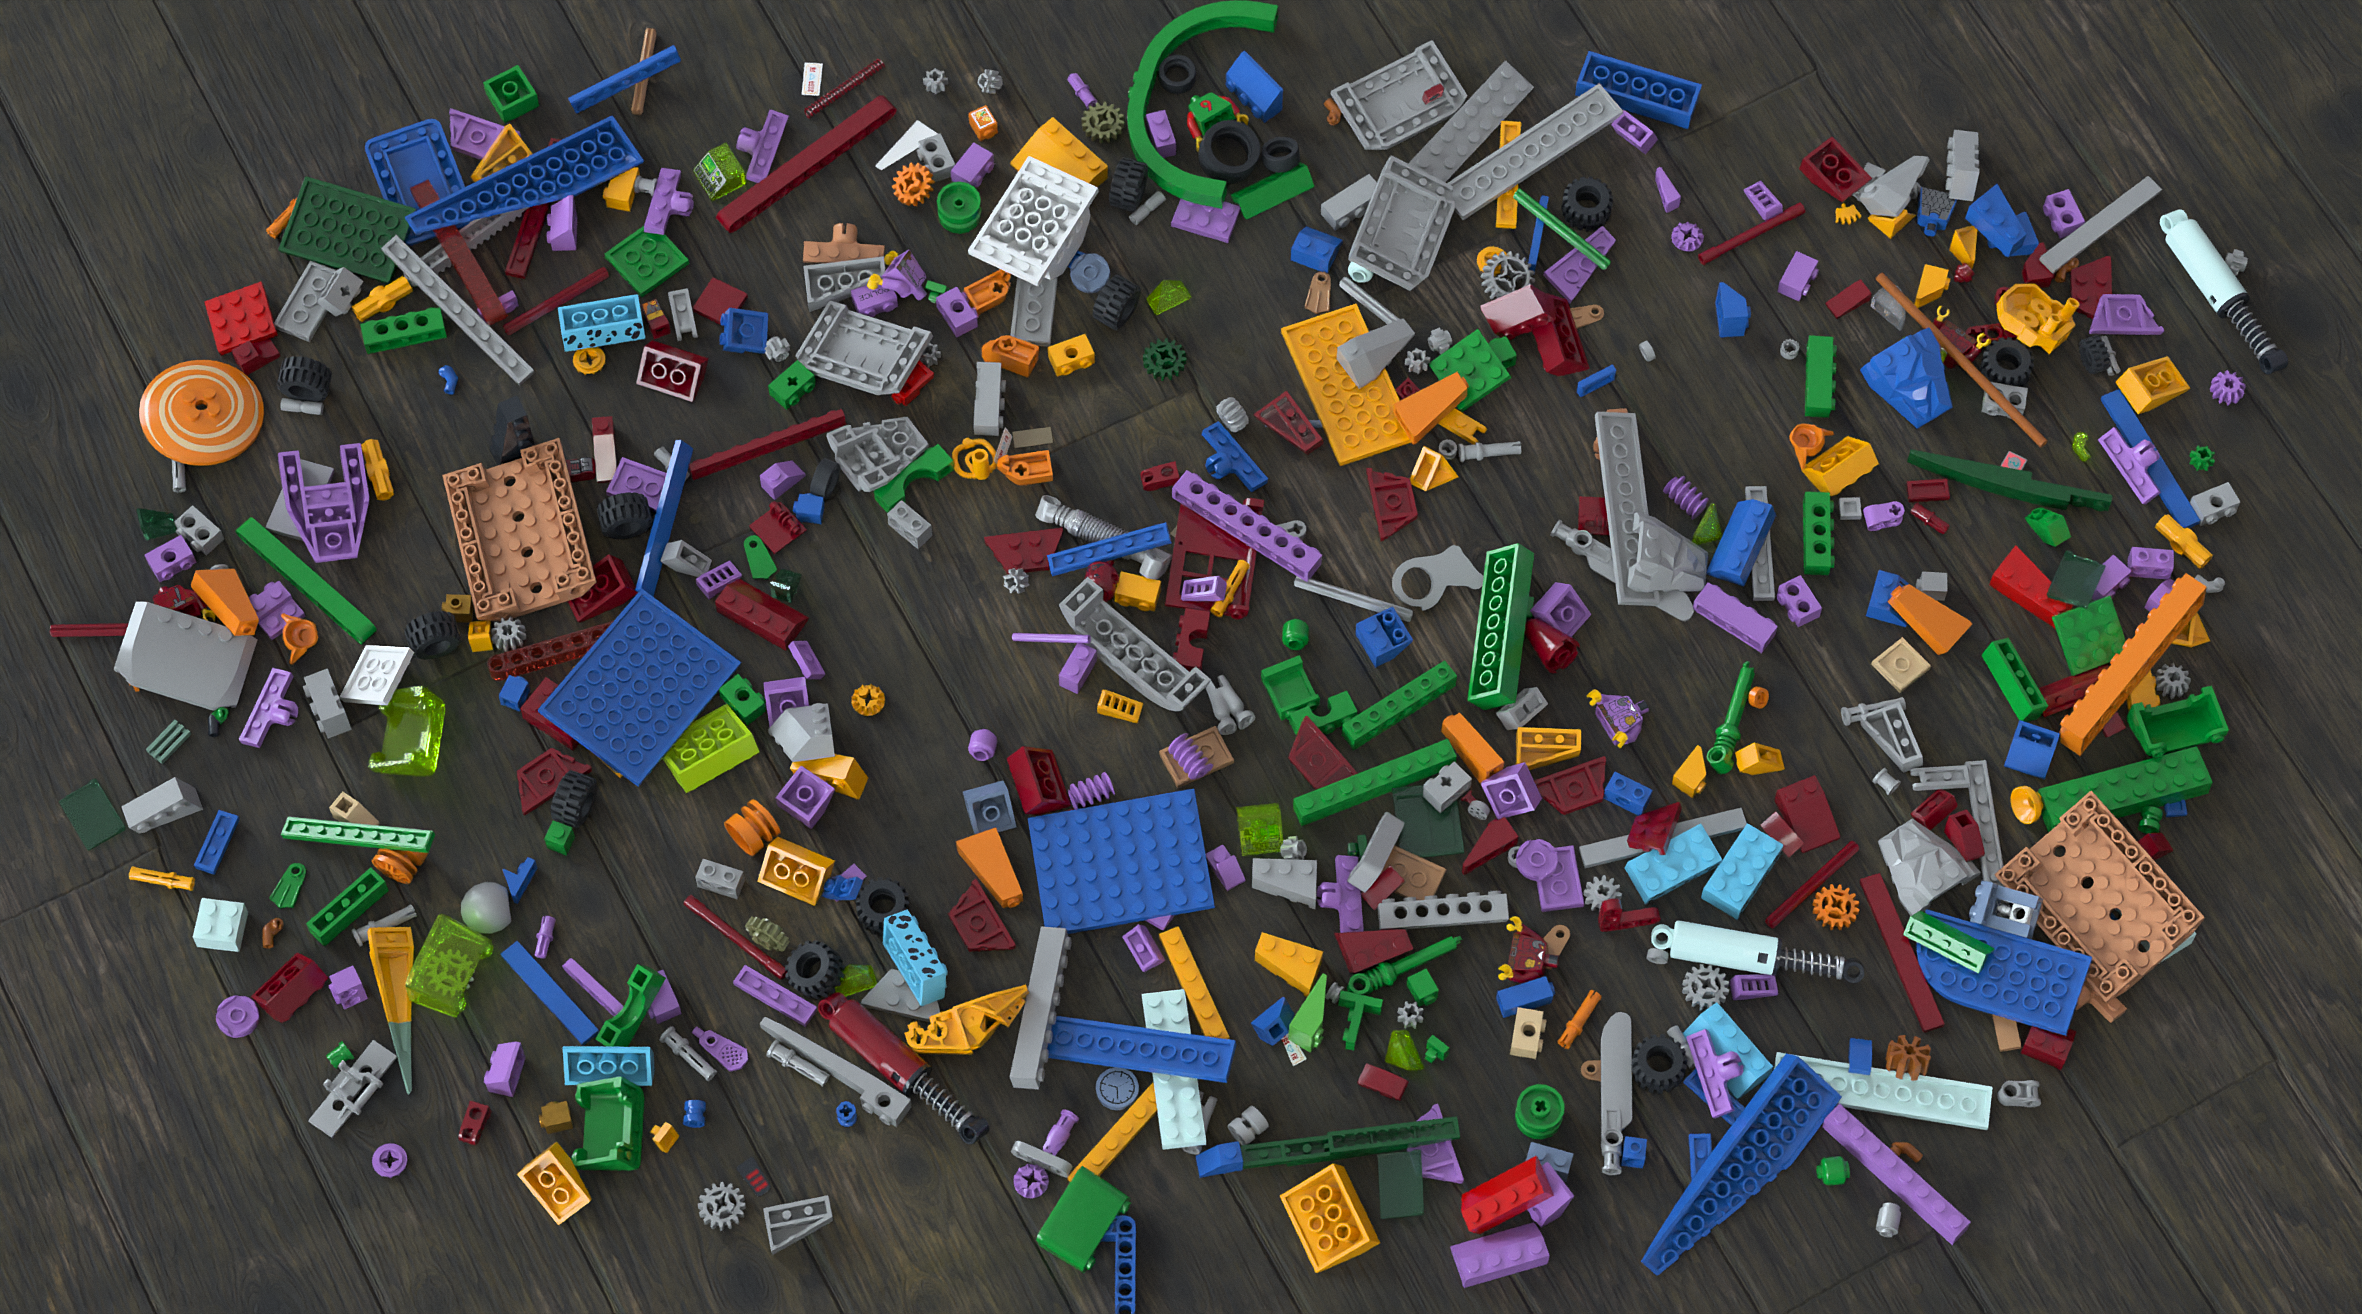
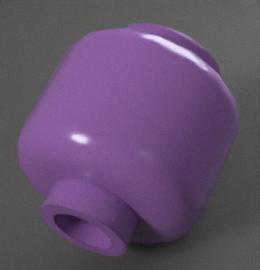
[968,729,998,761]

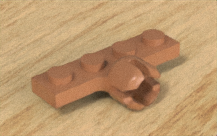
[803,223,885,264]
[2075,980,2127,1023]

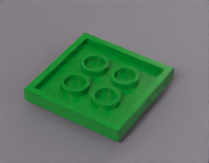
[604,226,689,298]
[1428,329,1512,412]
[2052,596,2126,675]

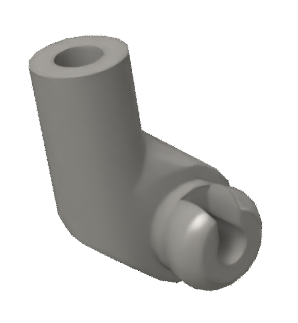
[2194,574,2225,593]

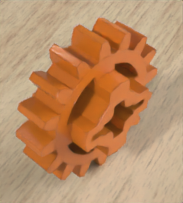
[892,163,935,206]
[1812,884,1859,930]

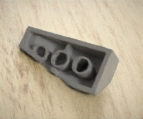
[1859,156,1930,217]
[1337,318,1415,389]

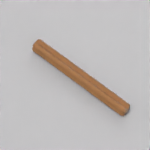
[631,28,656,115]

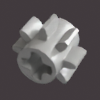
[923,68,948,94]
[978,69,1002,94]
[2225,249,2248,276]
[1428,328,1452,354]
[764,337,790,362]
[919,343,941,368]
[1405,348,1430,374]
[1003,568,1029,594]
[1280,836,1307,860]
[1398,1001,1423,1029]

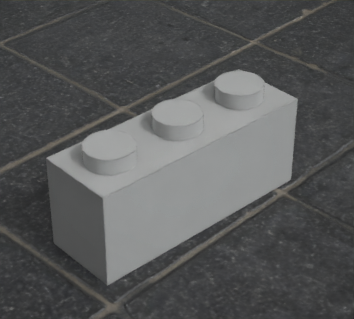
[1321,174,1377,231]

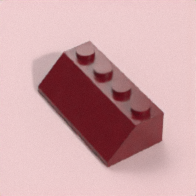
[1532,292,1589,376]
[715,579,809,651]

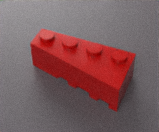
[1989,545,2074,629]

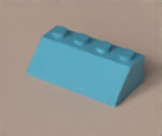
[1683,1002,1773,1100]
[563,1046,654,1086]

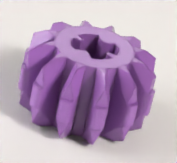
[2210,370,2246,406]

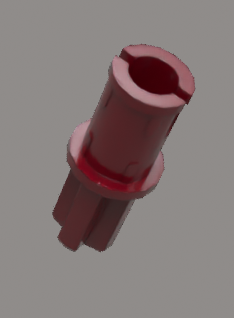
[1910,502,1950,534]

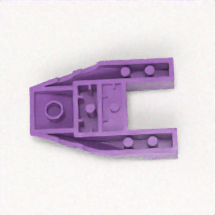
[278,443,369,563]

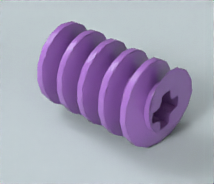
[1663,476,1709,519]
[1168,733,1213,780]
[1068,772,1115,810]

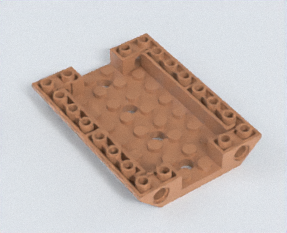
[442,438,596,621]
[1994,791,2205,1003]

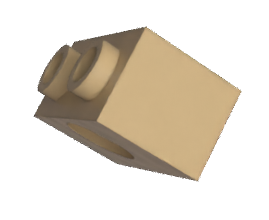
[1510,1007,1546,1059]

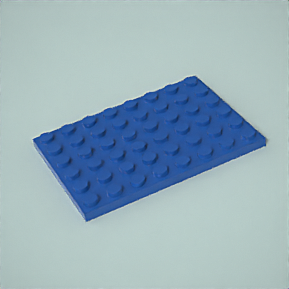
[538,589,741,787]
[1028,789,1215,934]

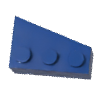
[1965,184,2026,257]

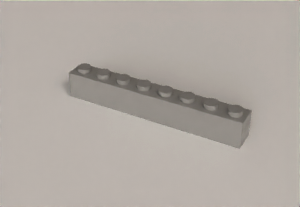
[1010,927,1071,1089]

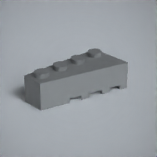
[804,256,885,312]

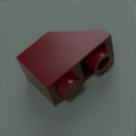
[2022,242,2054,288]
[1944,809,1985,862]

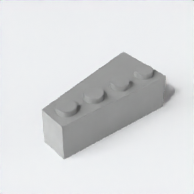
[1946,130,1979,201]

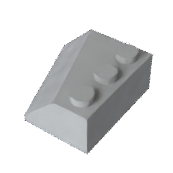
[768,703,835,762]

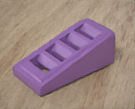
[1655,167,1681,213]
[1744,181,1783,221]
[696,561,742,599]
[1181,576,1227,601]
[1730,974,1778,1000]

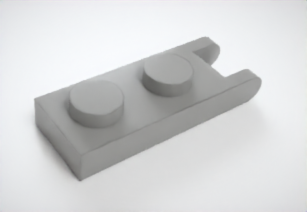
[668,288,698,341]
[1910,765,1970,791]

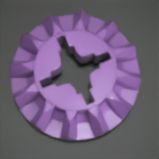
[1671,221,1704,251]
[372,1143,408,1178]
[1014,1164,1049,1198]

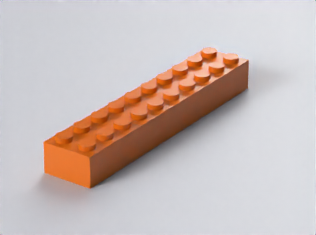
[2059,573,2207,756]

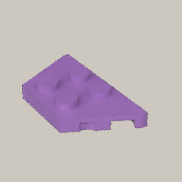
[449,109,521,160]
[2089,294,2164,335]
[1407,1104,1464,1183]

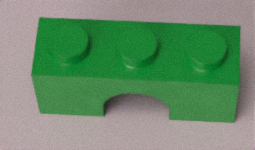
[1289,691,1358,735]

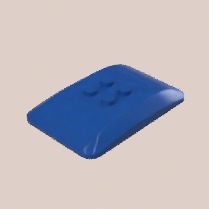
[365,119,473,246]

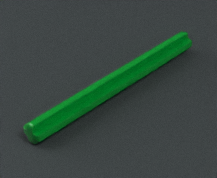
[1513,189,1611,270]

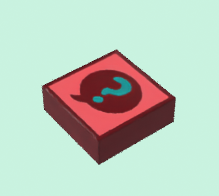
[1422,83,1444,105]

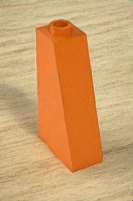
[1393,372,1469,445]
[191,569,259,636]
[1888,584,1972,655]
[1441,713,1504,786]
[956,827,1023,908]

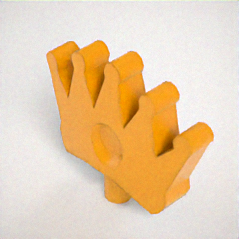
[1835,203,1861,225]

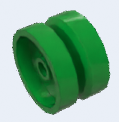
[937,182,982,234]
[1515,1084,1564,1139]

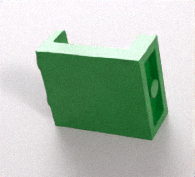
[1261,655,1320,721]

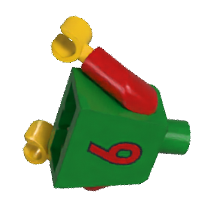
[1187,93,1249,151]

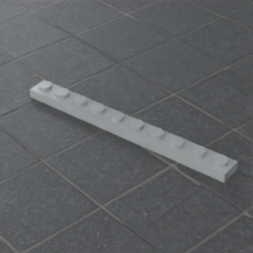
[381,235,535,386]

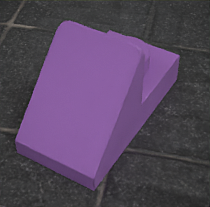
[1206,845,1245,891]

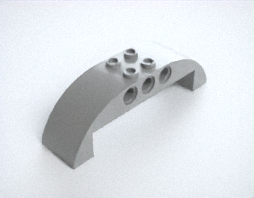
[1059,577,1211,711]

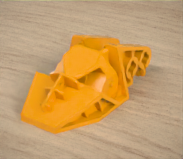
[905,985,1029,1055]

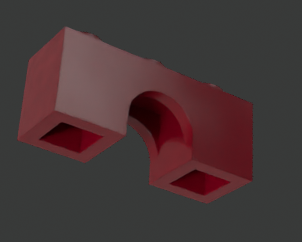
[1173,608,1210,672]

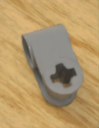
[1997,1080,2041,1107]

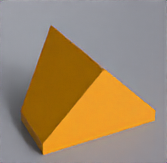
[1868,209,1917,239]
[1949,226,1977,269]
[1410,446,1458,491]
[2172,613,2210,647]

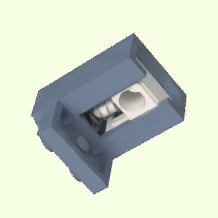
[1969,881,2043,939]

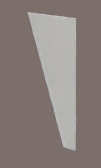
[876,120,937,170]

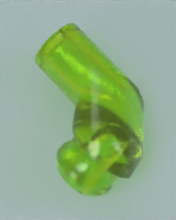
[2072,432,2091,462]

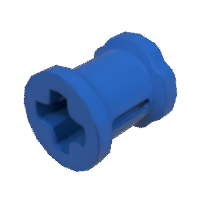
[836,1101,857,1127]

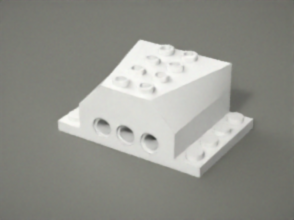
[968,156,1099,286]

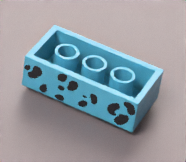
[558,294,645,352]
[1701,823,1784,920]
[1625,824,1722,905]
[883,909,948,1007]

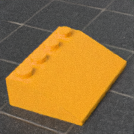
[1010,117,1108,187]
[1280,1164,1380,1273]

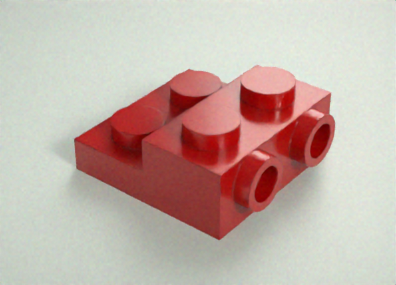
[891,360,934,406]

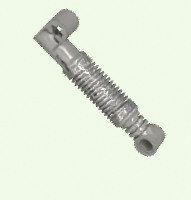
[1035,495,1172,580]

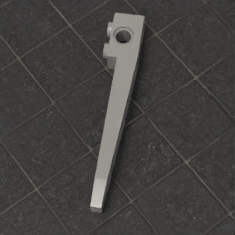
[760,1017,912,1127]

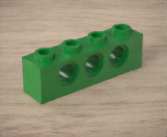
[360,307,447,354]
[1803,492,1835,575]

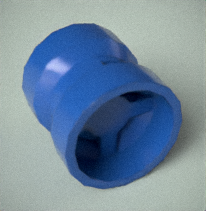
[683,1100,706,1128]

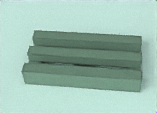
[146,720,191,764]

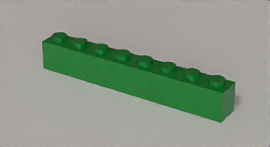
[1293,739,1457,827]

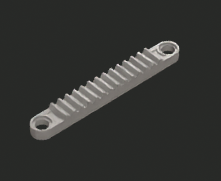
[404,207,529,286]

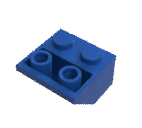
[1356,606,1413,668]
[2004,720,2060,779]

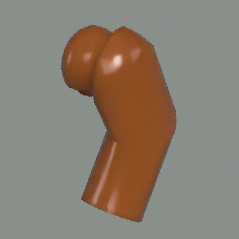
[1324,98,1342,125]
[2055,257,2079,283]
[262,918,284,948]

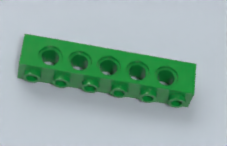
[1342,660,1457,751]

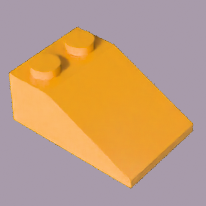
[2116,356,2190,414]
[517,1142,592,1225]

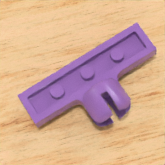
[736,109,788,183]
[644,168,694,235]
[2098,427,2161,505]
[239,668,298,748]
[1317,855,1363,933]
[1686,1029,1744,1118]

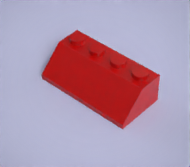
[1461,1156,1554,1234]

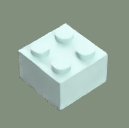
[193,898,248,952]

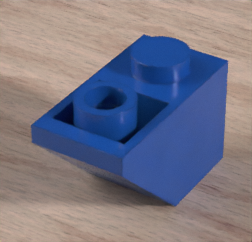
[1251,997,1295,1046]

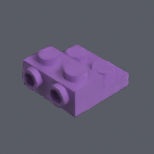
[249,581,305,640]

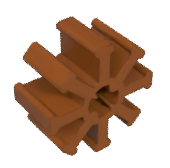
[1886,1035,1931,1081]

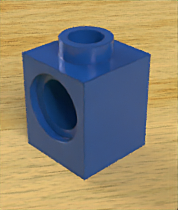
[499,675,531,712]
[1621,1136,1647,1168]

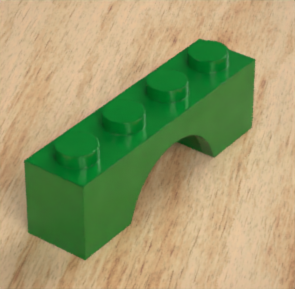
[874,444,954,513]
[596,964,666,1047]

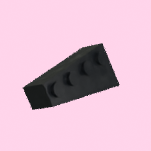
[490,395,535,466]

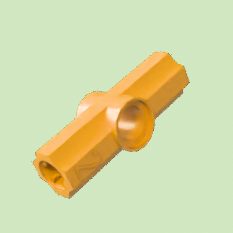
[352,276,413,322]
[361,439,394,501]
[2155,514,2213,569]

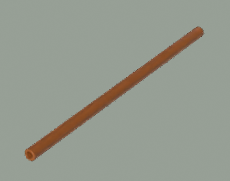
[1876,273,2048,448]

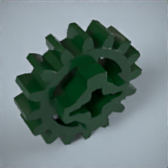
[1143,338,1186,381]

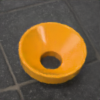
[2011,786,2043,824]

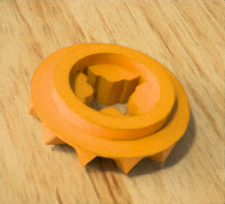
[1477,247,1507,276]
[573,347,605,375]
[852,684,885,716]

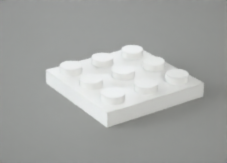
[339,645,414,705]

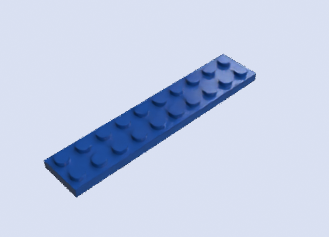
[1047,1016,1237,1083]

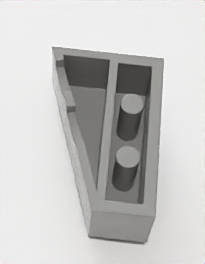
[1860,702,1923,773]
[122,777,203,834]
[1252,858,1317,909]
[763,1195,833,1255]

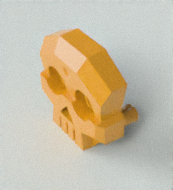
[1996,284,2080,354]

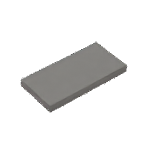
[274,260,336,342]
[1010,277,1058,347]
[265,459,335,541]

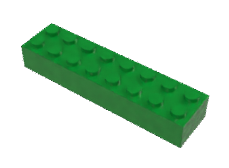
[1467,543,1534,710]
[2038,746,2213,832]

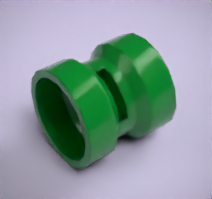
[2138,806,2163,834]

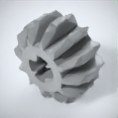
[1216,397,1249,432]
[491,616,527,653]
[2155,662,2191,699]

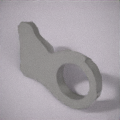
[1392,545,1484,611]

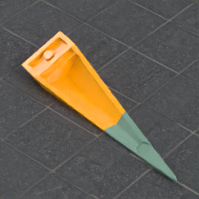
[367,927,414,1095]

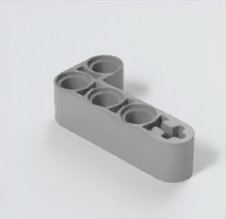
[1347,812,1405,893]

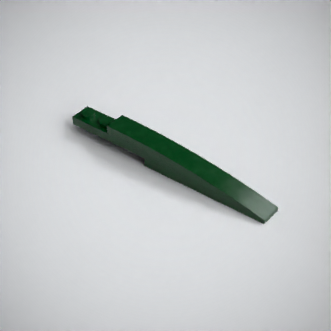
[1907,449,2113,511]
[1241,1116,1460,1169]

